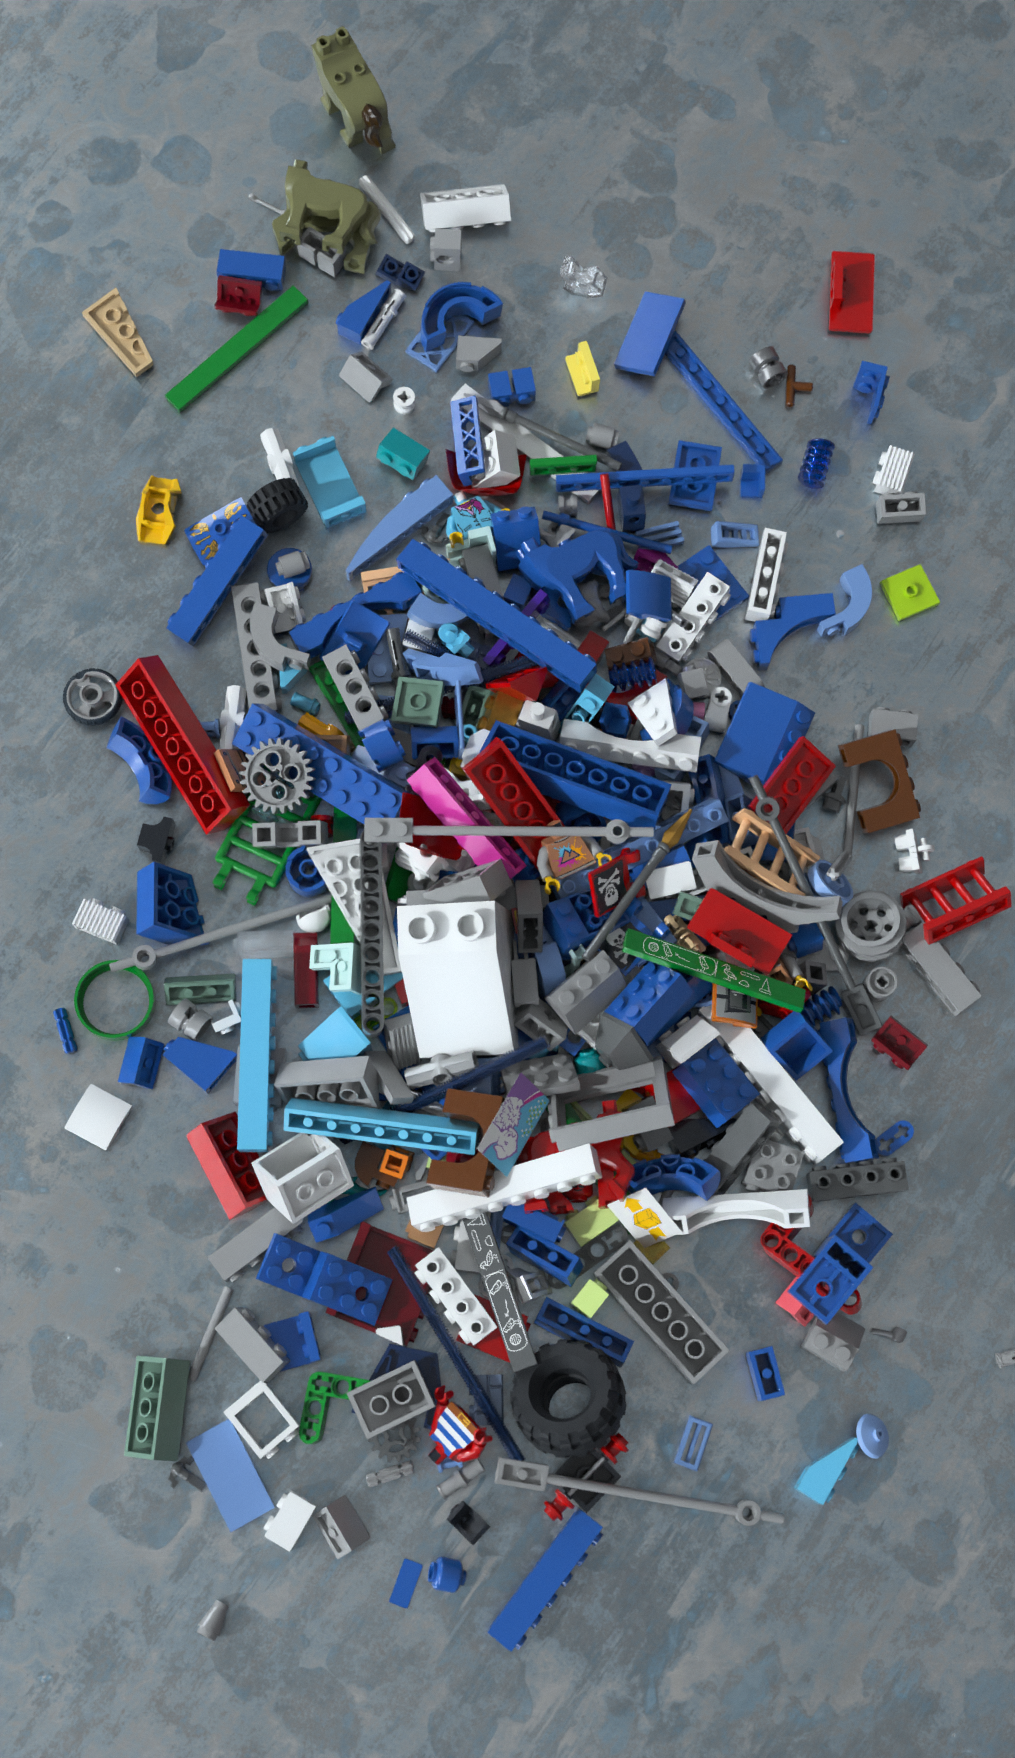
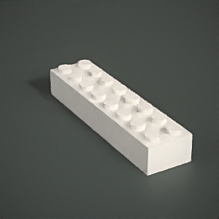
[696,1005,844,1165]

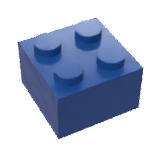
[761,1011,833,1081]

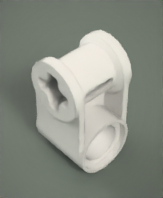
[704,687,732,733]

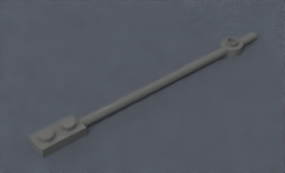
[749,775,882,1035]

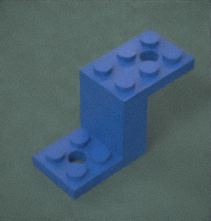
[787,1203,893,1325]

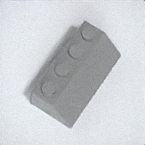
[274,1056,380,1109]

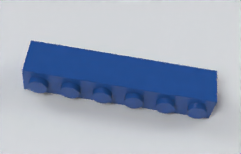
[166,515,268,647]
[487,1508,603,1652]

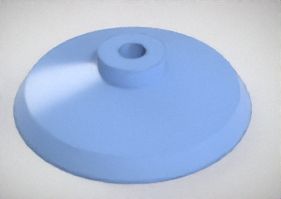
[857,1414,889,1459]

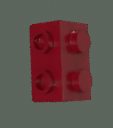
[215,275,262,316]
[871,1016,928,1070]

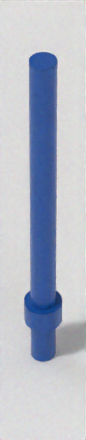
[542,510,673,554]

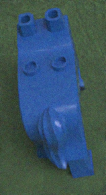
[516,529,639,632]

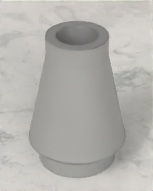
[197,1600,229,1641]

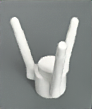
[602,607,644,644]

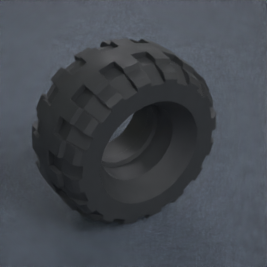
[510,1339,627,1459]

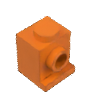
[379,1145,415,1179]

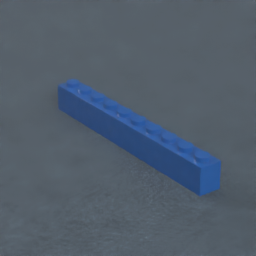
[396,539,597,693]

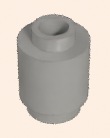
[586,423,619,449]
[275,551,310,579]

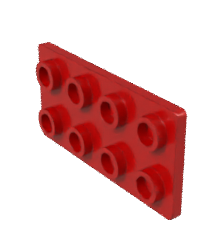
[829,251,875,334]
[687,888,792,975]

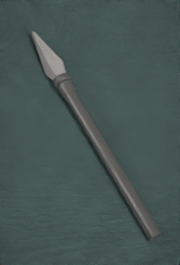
[463,393,622,471]

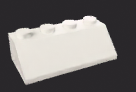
[420,184,511,232]

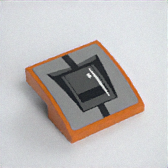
[711,983,758,1029]

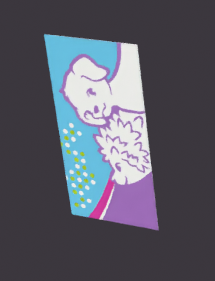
[477,1072,550,1177]

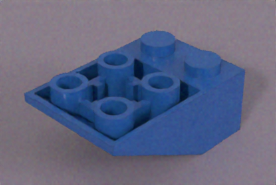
[543,889,630,957]

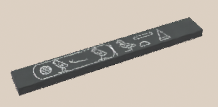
[462,1212,538,1373]

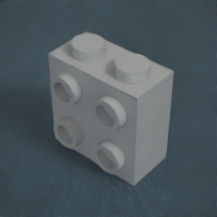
[741,1139,804,1193]

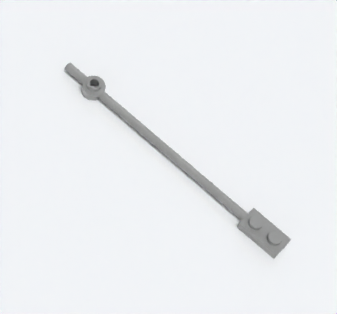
[364,818,654,844]
[109,894,332,973]
[494,1457,784,1526]

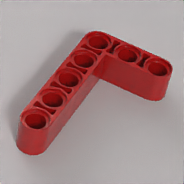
[761,1195,862,1315]

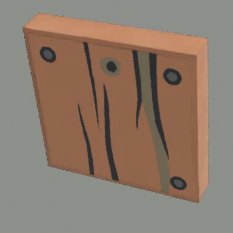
[214,749,266,792]

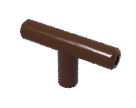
[786,364,813,407]

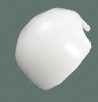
[296,904,331,933]

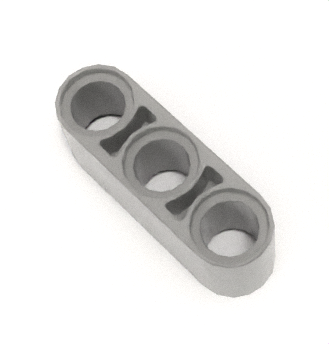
[707,639,765,698]

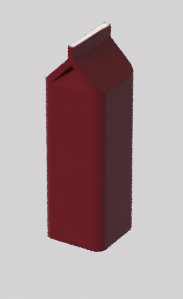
[294,932,319,1009]

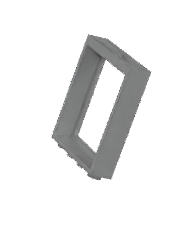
[547,1055,675,1151]

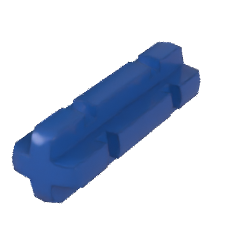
[53,1008,77,1054]

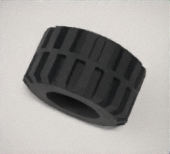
[246,478,308,533]

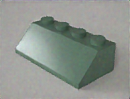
[124,1356,190,1462]

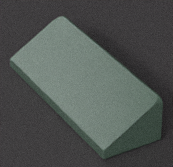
[164,973,237,1005]

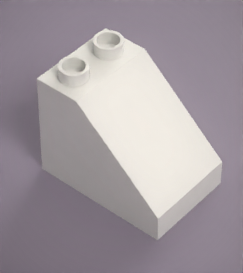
[397,901,519,1059]

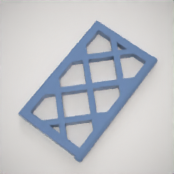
[405,315,474,372]

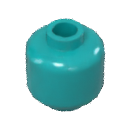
[574,1048,606,1075]

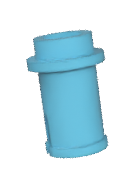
[290,692,321,715]
[463,724,478,747]

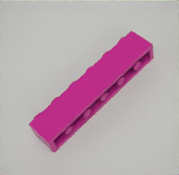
[407,757,527,880]

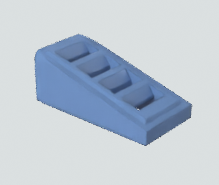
[711,521,759,548]

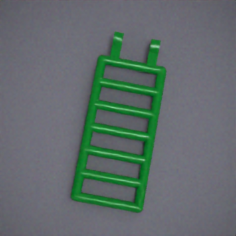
[212,764,322,906]

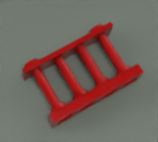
[900,856,1011,945]

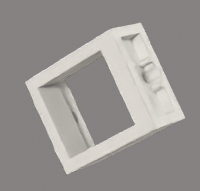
[224,1381,300,1459]

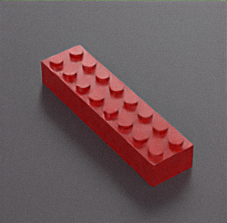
[115,655,250,835]

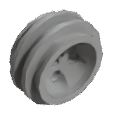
[835,890,907,962]

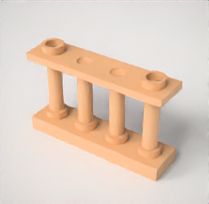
[724,808,820,896]

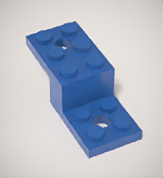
[256,1233,393,1326]

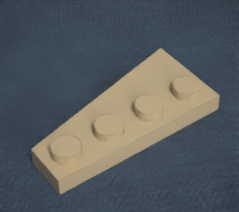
[82,288,154,377]

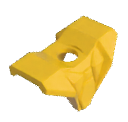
[136,475,182,545]

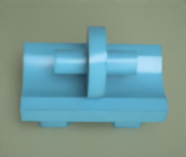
[438,623,475,658]

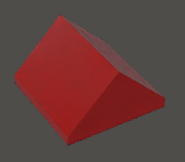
[485,667,548,702]

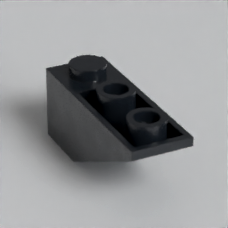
[668,1118,739,1159]

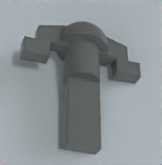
[420,512,450,543]
[168,1456,207,1492]

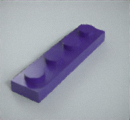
[483,589,550,669]

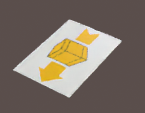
[607,1188,682,1249]

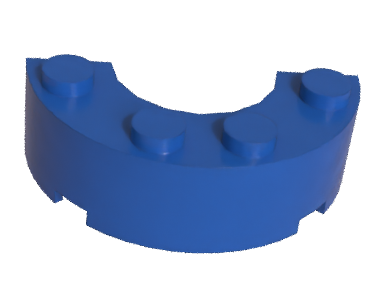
[420,282,503,352]

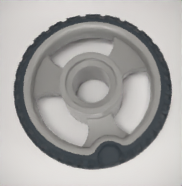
[63,668,123,726]

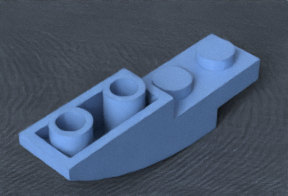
[403,648,484,686]

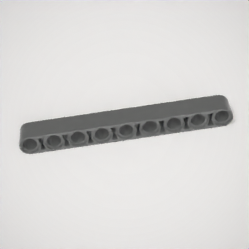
[359,830,384,1038]

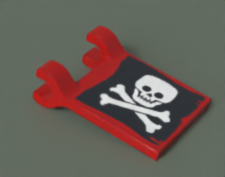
[588,848,646,918]

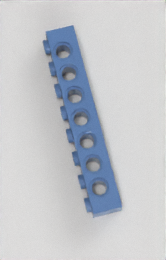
[550,798,729,900]

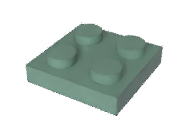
[391,677,445,728]

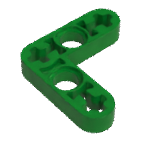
[299,1372,370,1444]

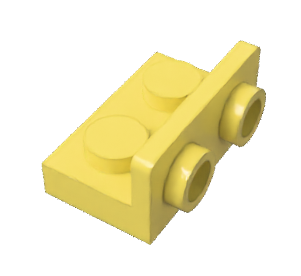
[565,341,600,396]

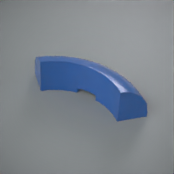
[106,716,172,804]
[628,1154,721,1201]

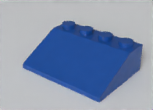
[714,682,815,785]

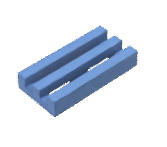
[635,521,684,550]
[674,1415,713,1472]

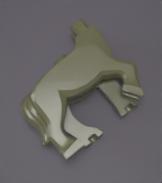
[272,159,381,274]

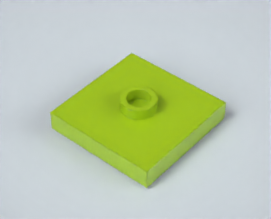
[879,564,940,622]

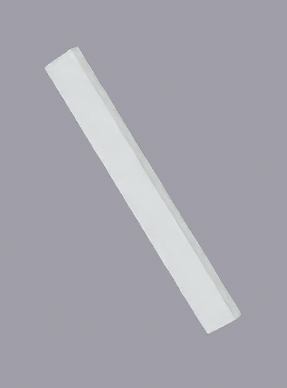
[451,384,601,505]

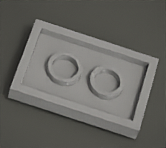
[500,1053,580,1096]

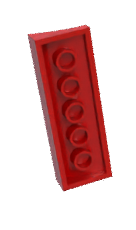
[462,737,565,873]

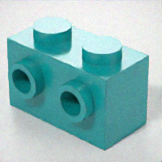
[376,427,430,480]

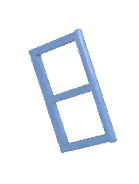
[454,680,465,760]

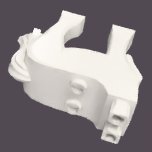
[395,767,504,882]

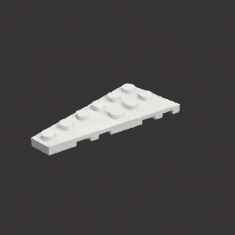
[307,839,402,976]

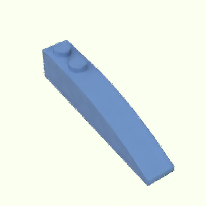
[346,475,453,581]

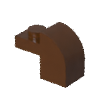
[355,1141,399,1191]

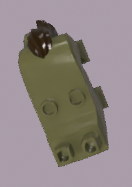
[311,26,396,154]

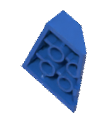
[136,862,210,945]

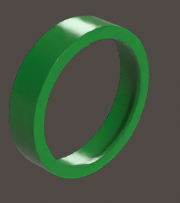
[74,960,156,1041]

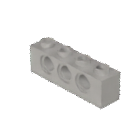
[322,645,389,738]

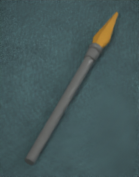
[582,809,692,961]

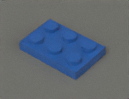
[668,440,722,511]
[677,545,749,623]

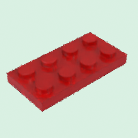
[748,736,836,834]

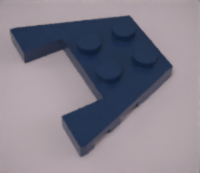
[351,1344,441,1430]

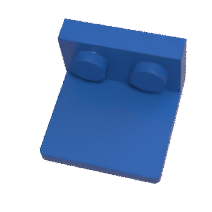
[853,361,890,425]
[264,1311,322,1372]

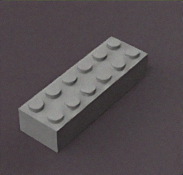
[593,1240,730,1384]

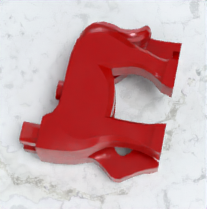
[516,1100,635,1215]

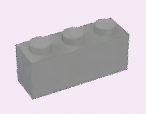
[214,1307,290,1383]

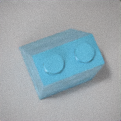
[298,1007,373,1061]

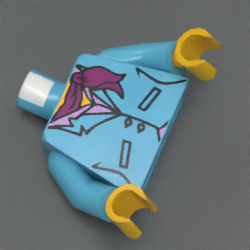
[446,491,510,548]

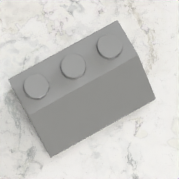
[544,950,627,1035]

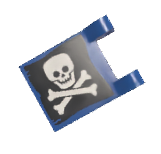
[598,897,671,976]

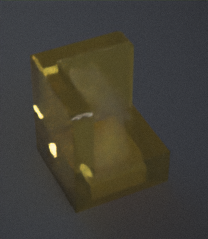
[633,1240,670,1265]

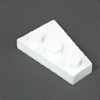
[628,678,677,746]

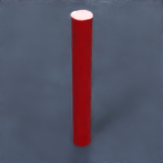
[600,473,616,530]

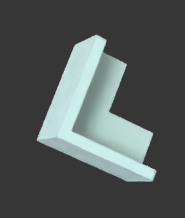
[446,526,496,567]
[310,943,361,995]

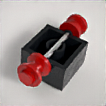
[543,1432,629,1521]

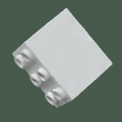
[252,1133,354,1224]

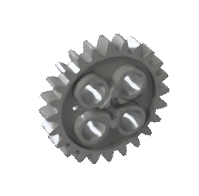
[239,738,316,814]

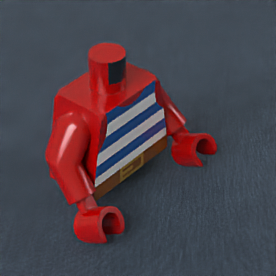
[428,1385,493,1465]

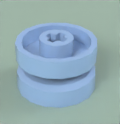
[797,860,853,907]

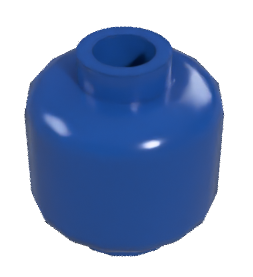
[428,1557,466,1593]

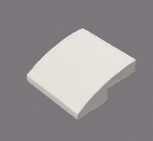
[65,1084,132,1151]

